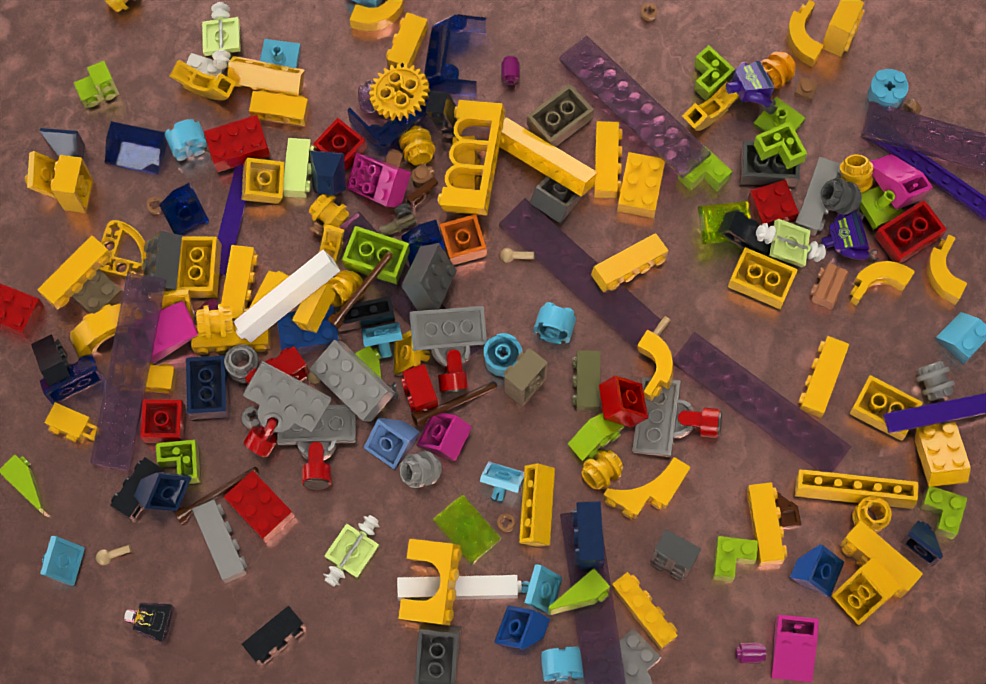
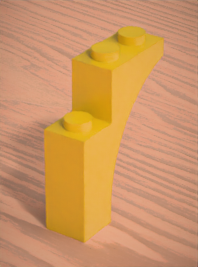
[603,457,691,519]

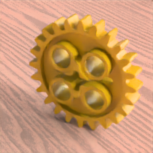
[369,63,430,121]

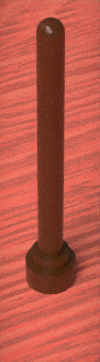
[327,252,393,329]
[411,381,497,427]
[173,467,259,524]

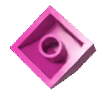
[416,413,472,461]

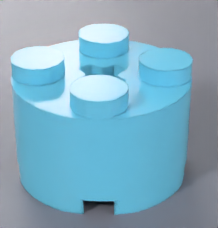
[867,69,909,112]
[165,119,207,161]
[533,302,576,344]
[484,333,522,377]
[541,647,584,682]

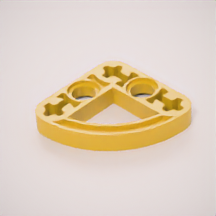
[99,220,146,282]

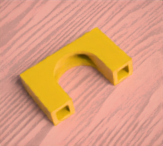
[249,271,336,333]
[398,539,462,626]

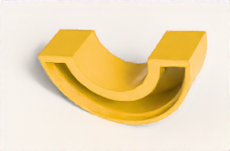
[69,301,145,360]

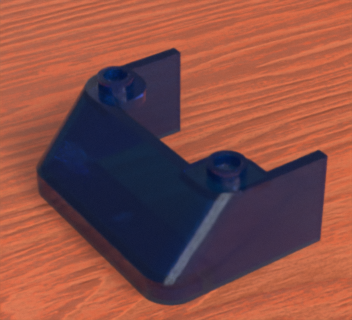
[424,14,487,97]
[347,63,431,147]

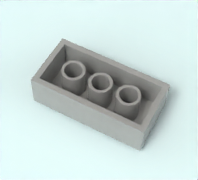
[310,340,396,422]

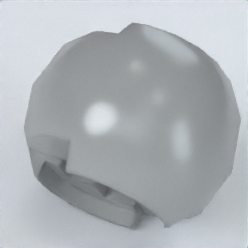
[241,406,261,430]

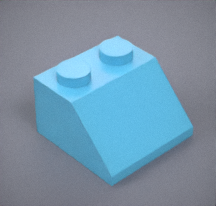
[935,312,986,364]

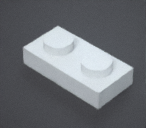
[186,53,225,76]

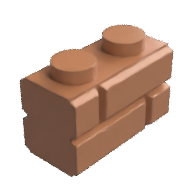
[810,263,849,310]

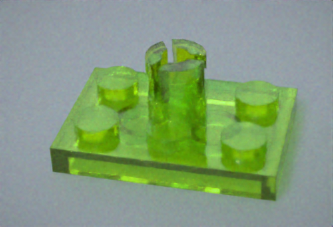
[698,201,751,244]
[433,495,501,565]

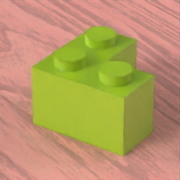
[694,45,735,101]
[73,60,119,108]
[753,122,807,169]
[678,146,732,191]
[567,413,624,461]
[156,440,201,484]
[920,486,968,539]
[713,536,758,582]

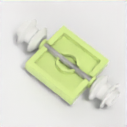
[202,2,241,69]
[756,219,826,267]
[324,515,380,587]

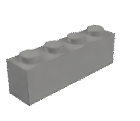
[796,157,841,236]
[192,499,248,583]

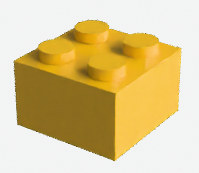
[241,158,284,204]

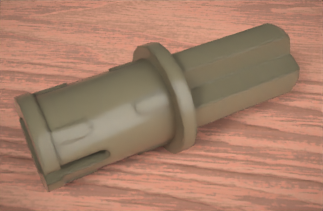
[379,213,417,236]

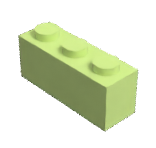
[283,138,314,198]

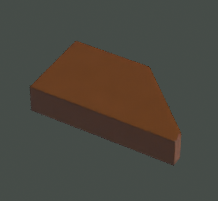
[407,177,438,209]
[776,492,801,529]

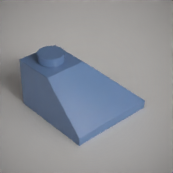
[363,418,420,470]

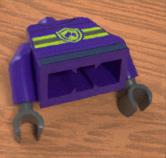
[726,60,778,114]
[821,207,879,263]

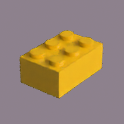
[822,0,865,57]
[617,152,665,219]
[50,155,94,213]
[176,237,222,298]
[728,247,798,310]
[849,375,923,441]
[915,422,971,487]
[831,557,902,626]

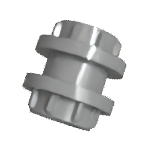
[224,345,260,383]
[916,361,956,401]
[399,451,442,488]

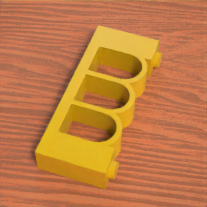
[438,100,506,215]

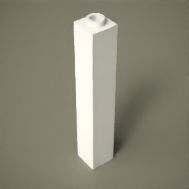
[233,250,340,343]
[397,575,522,601]

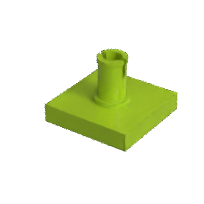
[753,96,806,133]
[859,186,904,230]

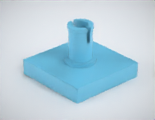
[260,39,301,68]
[362,322,403,358]
[480,462,524,501]
[40,536,85,586]
[521,564,563,615]

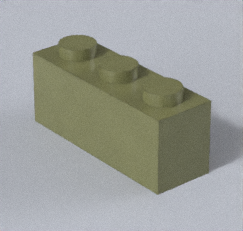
[573,351,600,412]

